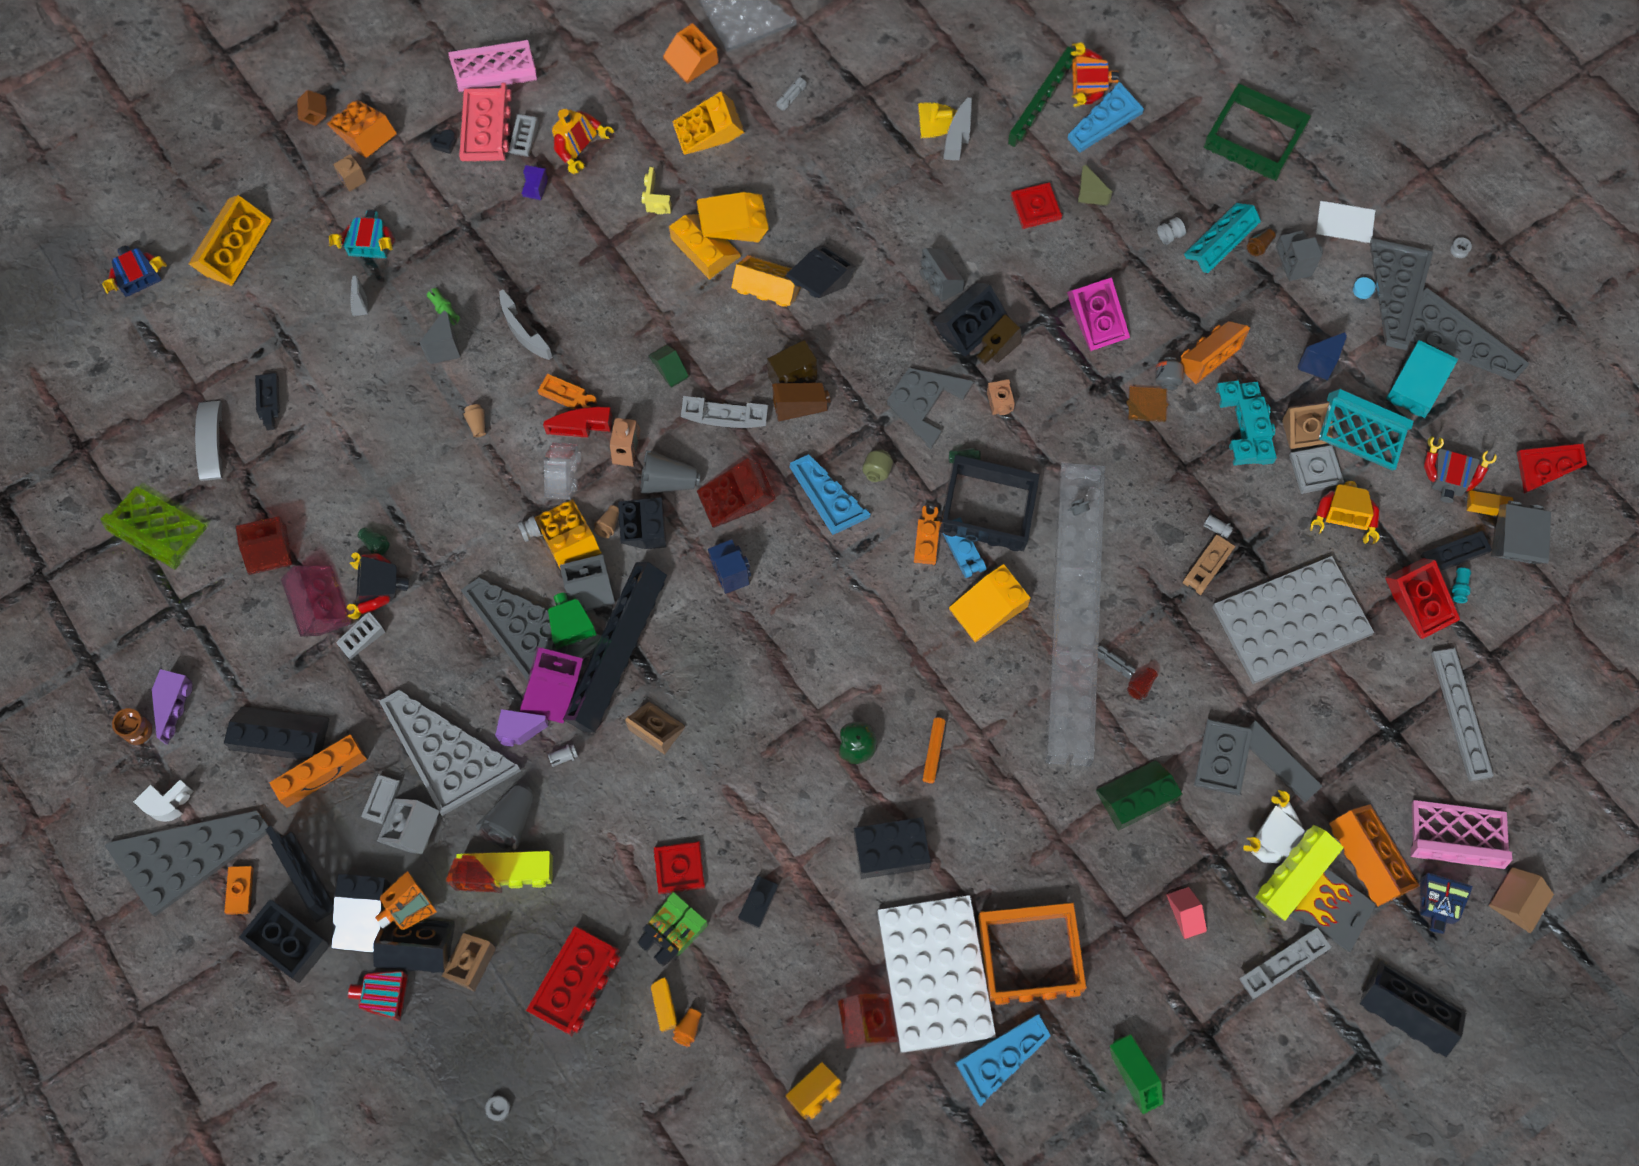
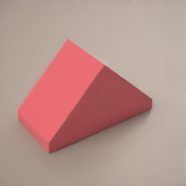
[1166,887,1207,939]

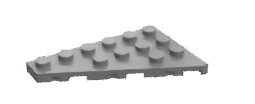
[379,690,521,816]

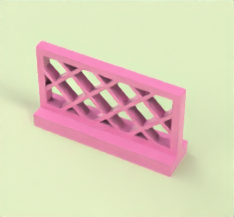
[449,40,537,92]
[1411,800,1512,869]

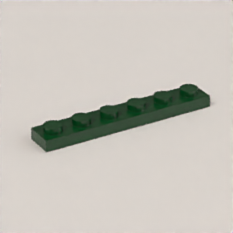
[1008,46,1075,147]

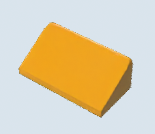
[1466,491,1513,516]
[651,978,678,1032]

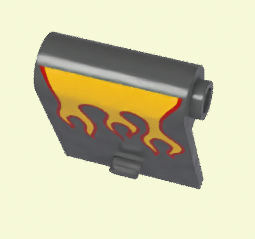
[1289,867,1376,952]

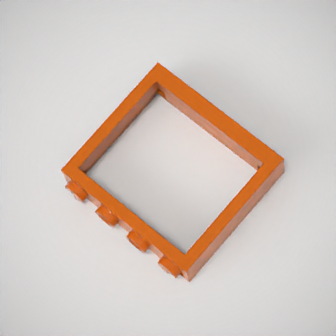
[978,903,1086,1005]

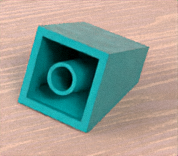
[1386,340,1458,418]

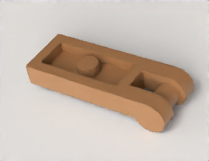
[1183,535,1235,595]

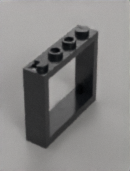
[939,455,1040,552]

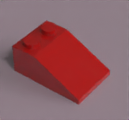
[1385,558,1460,639]

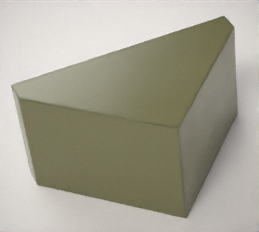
[1078,165,1112,205]

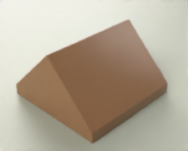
[1282,401,1332,449]
[625,702,685,755]
[1488,867,1554,933]
[442,933,496,992]

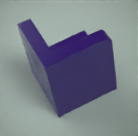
[522,165,548,200]

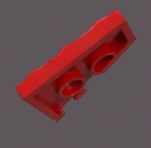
[1516,444,1587,494]

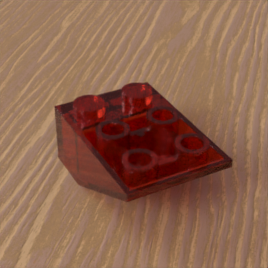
[697,458,776,528]

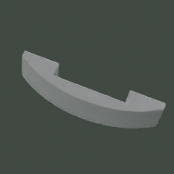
[499,289,553,360]
[681,396,768,428]
[195,401,222,481]
[1239,927,1332,999]

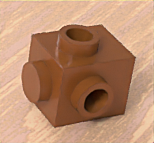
[297,90,327,126]

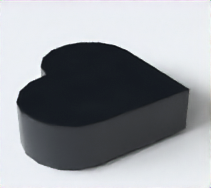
[430,129,456,154]

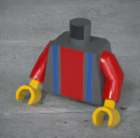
[1424,436,1496,503]

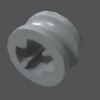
[1450,237,1472,258]

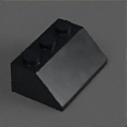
[933,282,1009,357]
[372,919,455,973]

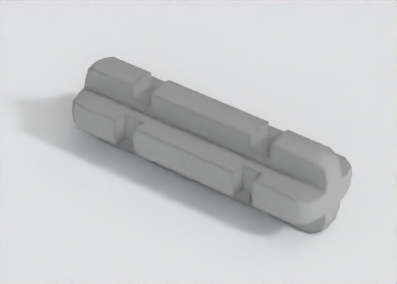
[776,77,806,111]

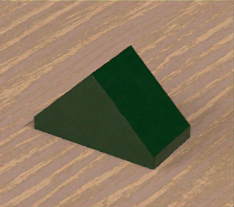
[649,345,689,388]

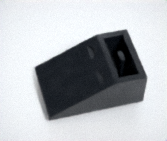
[786,245,857,298]

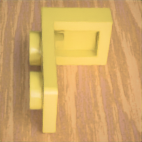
[642,167,672,214]

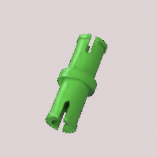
[427,288,460,325]

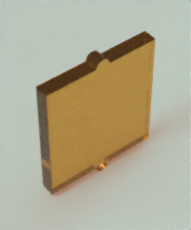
[1127,387,1168,422]

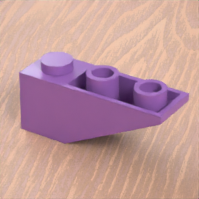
[152,669,192,745]

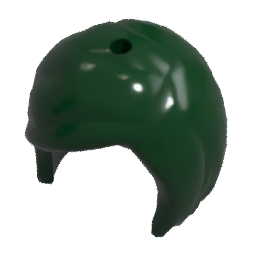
[838,721,877,764]

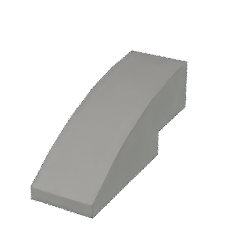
[943,98,972,161]

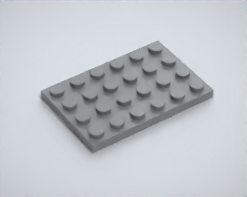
[1213,556,1374,684]

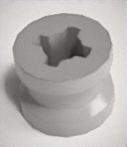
[517,516,541,542]

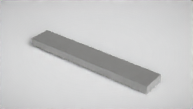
[1431,648,1494,782]

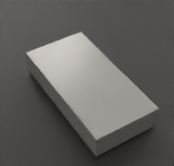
[361,774,401,825]

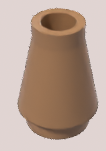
[463,404,486,438]
[594,505,619,538]

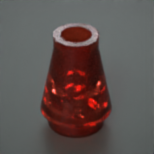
[1127,667,1158,700]

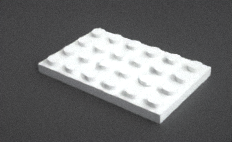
[878,896,996,1053]

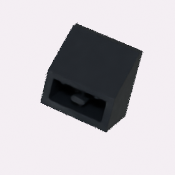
[618,498,667,549]

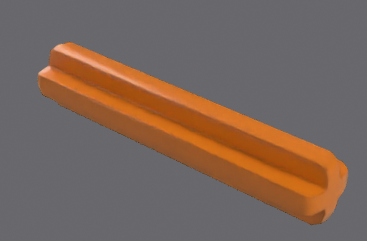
[922,717,946,783]

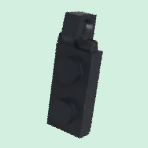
[255,373,280,431]

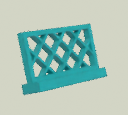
[1319,389,1414,471]

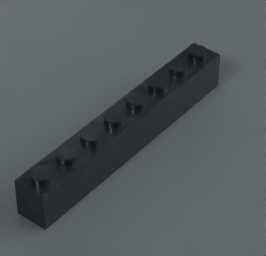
[563,562,667,733]

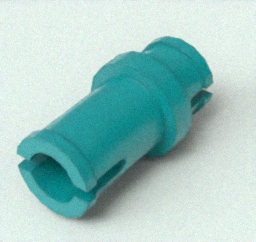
[1452,568,1471,603]

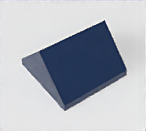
[1297,332,1347,380]

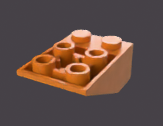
[327,100,397,158]

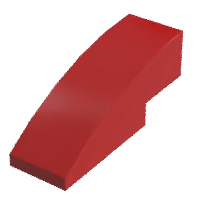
[543,407,613,438]

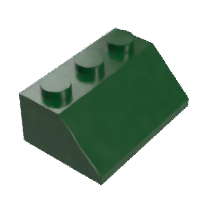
[1096,760,1183,831]

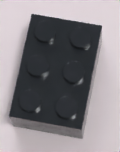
[854,817,931,879]
[239,899,330,983]

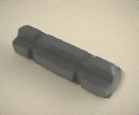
[1095,645,1136,679]

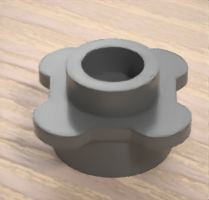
[1067,498,1091,516]

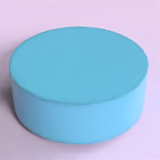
[1353,277,1375,299]

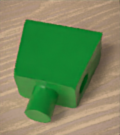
[548,592,596,649]

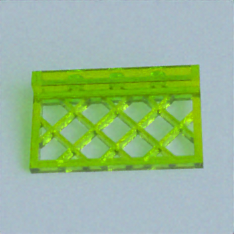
[100,486,207,570]

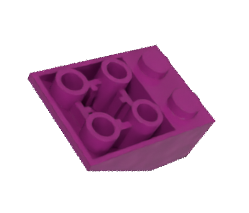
[519,647,583,724]

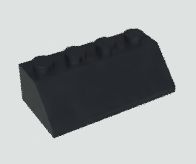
[224,707,330,760]
[1360,961,1466,1058]

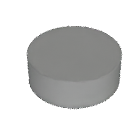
[485,1096,511,1121]

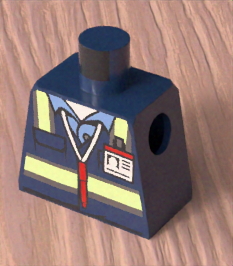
[1420,873,1472,934]

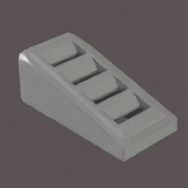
[509,114,539,157]
[350,276,368,316]
[336,612,385,659]

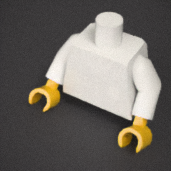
[1243,790,1305,863]

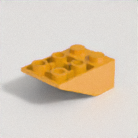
[672,91,744,155]
[534,499,601,570]

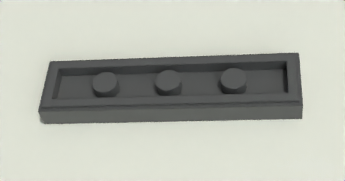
[1248,721,1322,803]

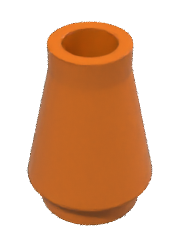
[673,1008,702,1047]

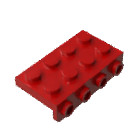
[526,926,621,1037]

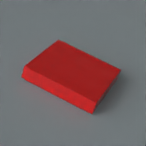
[1010,182,1062,229]
[654,841,705,894]

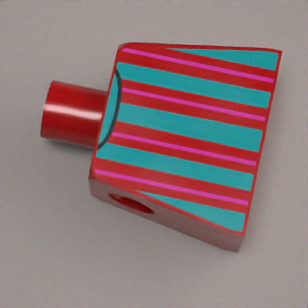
[348,972,408,1021]

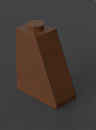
[772,383,830,422]

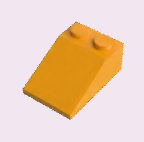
[697,192,769,242]
[949,564,1030,643]

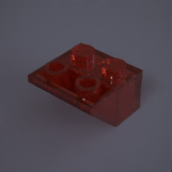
[236,516,292,575]

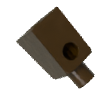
[976,314,1022,365]

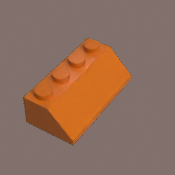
[1329,804,1419,906]

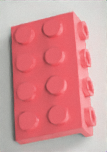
[459,83,512,161]

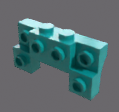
[1215,380,1277,466]

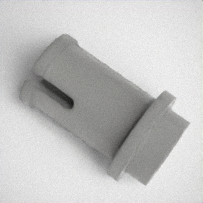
[1203,514,1233,539]
[548,744,579,767]

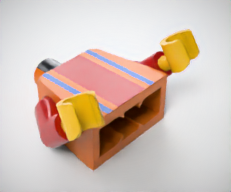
[1071,43,1119,107]

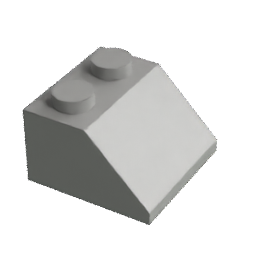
[377,799,439,854]

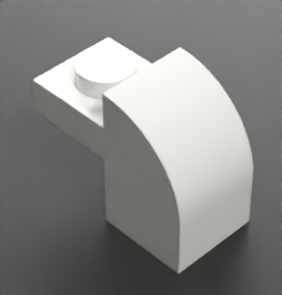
[134,780,193,821]

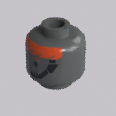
[1155,357,1184,390]

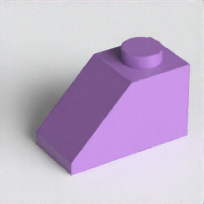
[495,709,549,746]

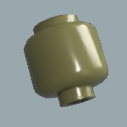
[862,449,893,482]

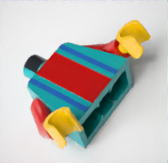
[329,210,395,258]

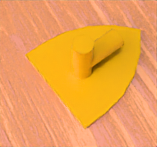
[918,103,957,138]

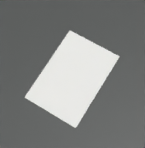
[1316,201,1375,243]

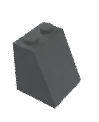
[1491,501,1551,564]

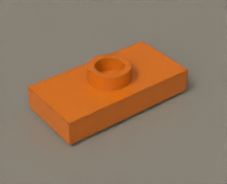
[224,866,254,915]

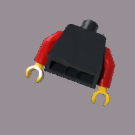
[347,552,409,619]

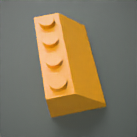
[189,195,272,286]

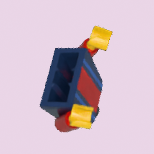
[102,245,167,297]

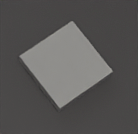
[1289,445,1344,494]

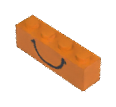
[269,734,367,808]

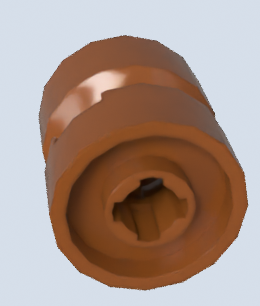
[112,708,152,745]

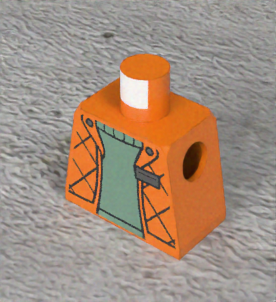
[375,872,437,930]

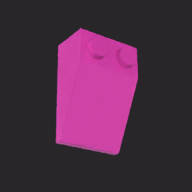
[1067,278,1130,351]

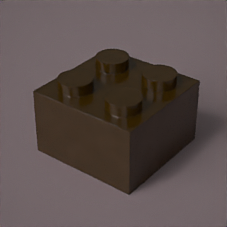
[767,340,817,384]

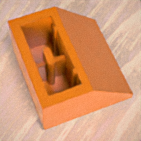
[663,23,718,84]

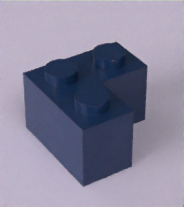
[708,539,751,594]

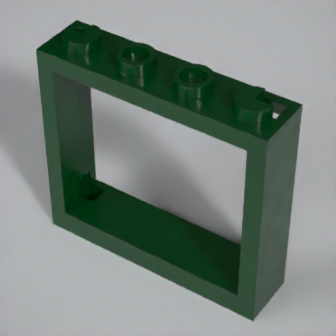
[1204,83,1311,181]

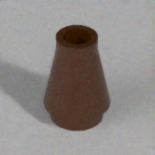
[1247,229,1276,256]

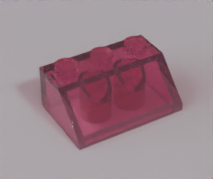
[281,566,351,637]

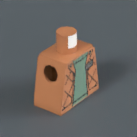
[610,418,641,467]

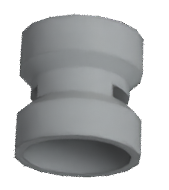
[1157,217,1186,245]

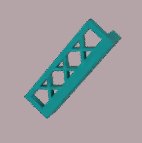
[1184,203,1261,273]

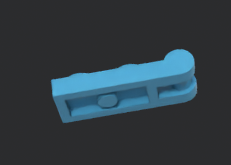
[943,517,986,578]

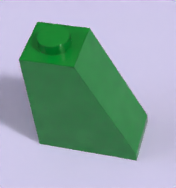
[1110,1035,1164,1115]

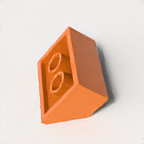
[1180,321,1250,384]

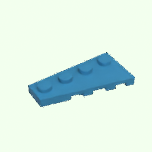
[1068,82,1144,153]
[789,454,871,535]
[955,1014,1051,1107]

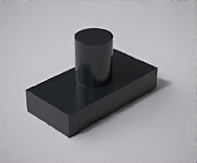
[738,876,779,929]

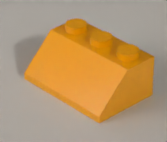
[669,214,741,280]
[731,255,800,307]

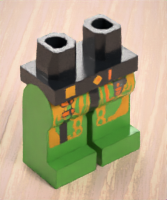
[637,892,708,967]

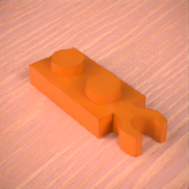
[538,373,597,410]
[914,506,940,565]

